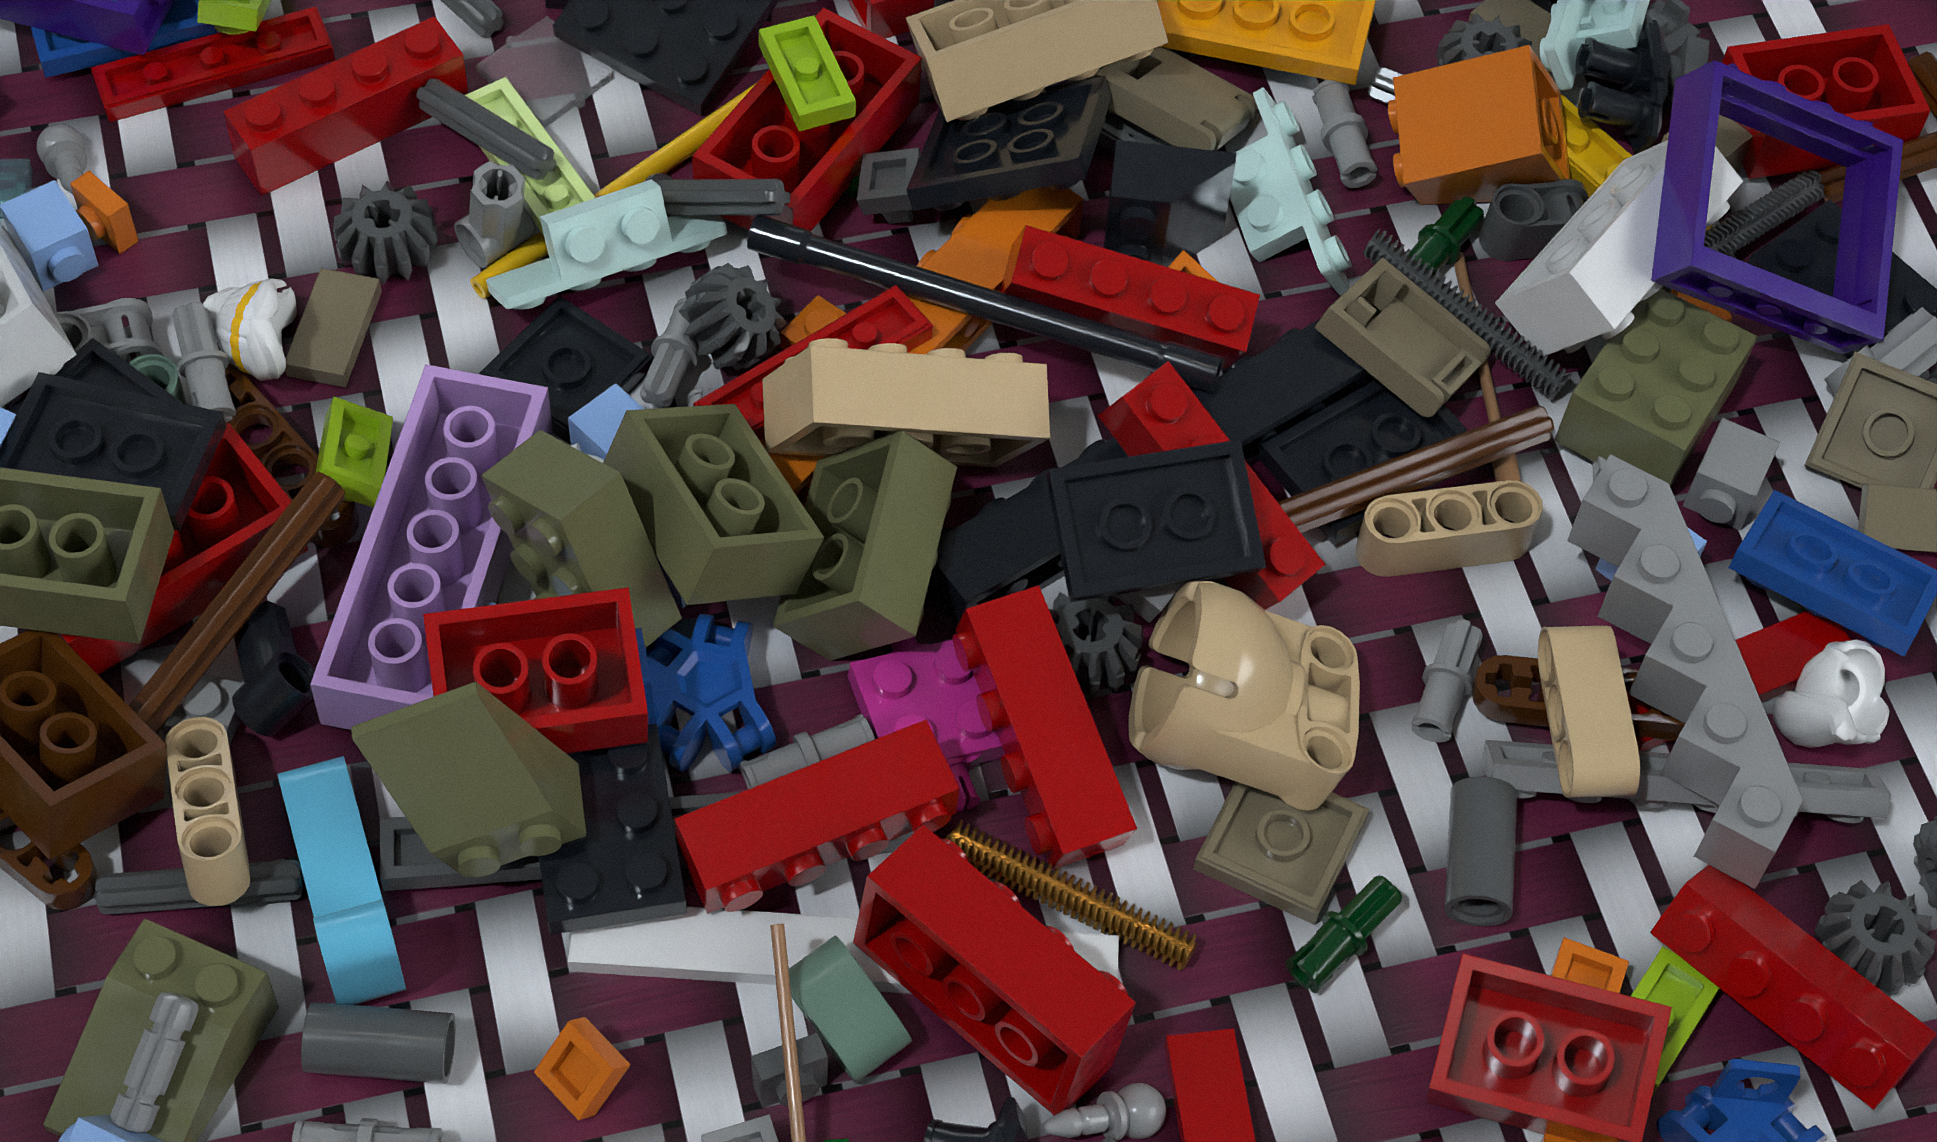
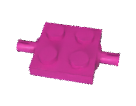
[847,637,1005,812]

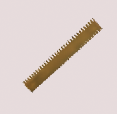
[946,820,1198,971]

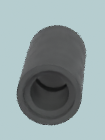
[1444,777,1517,926]
[301,1002,456,1084]

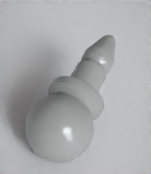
[36,124,87,195]
[1043,1083,1166,1141]

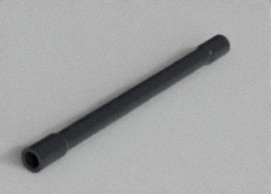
[747,215,1223,392]

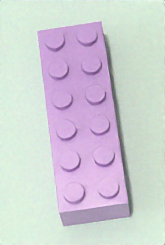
[310,364,553,730]

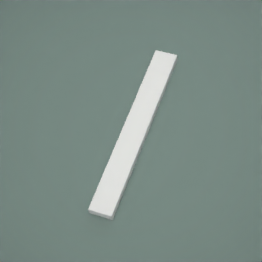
[568,907,1119,994]

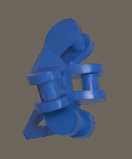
[635,614,777,772]
[1656,1059,1827,1142]

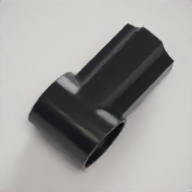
[232,600,315,737]

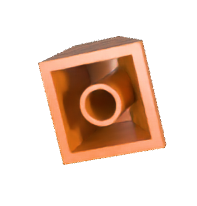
[1388,45,1571,205]

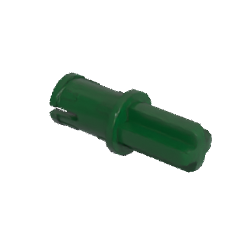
[1408,196,1484,275]
[1285,875,1402,993]

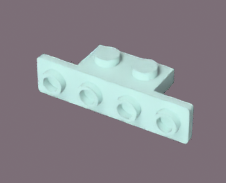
[1540,0,1650,91]
[1230,87,1352,296]
[486,179,727,310]

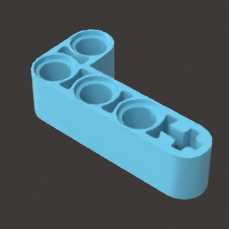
[277,756,406,1005]

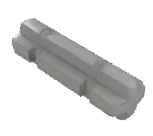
[110,992,199,1133]

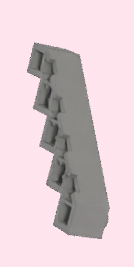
[1567,454,1803,889]

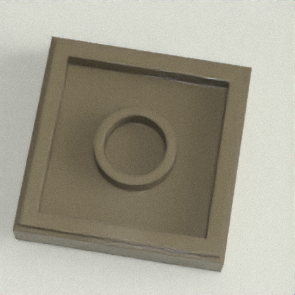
[1804,351,1937,489]
[1193,781,1370,925]

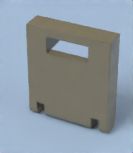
[1094,46,1259,150]
[1315,258,1491,417]

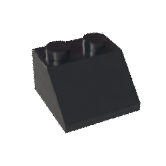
[1103,140,1237,267]

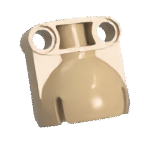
[1129,581,1360,811]

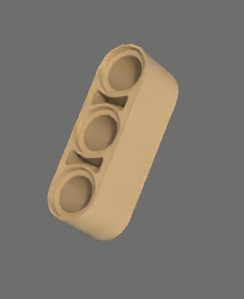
[1355,480,1543,577]
[1538,626,1640,797]
[166,717,250,906]

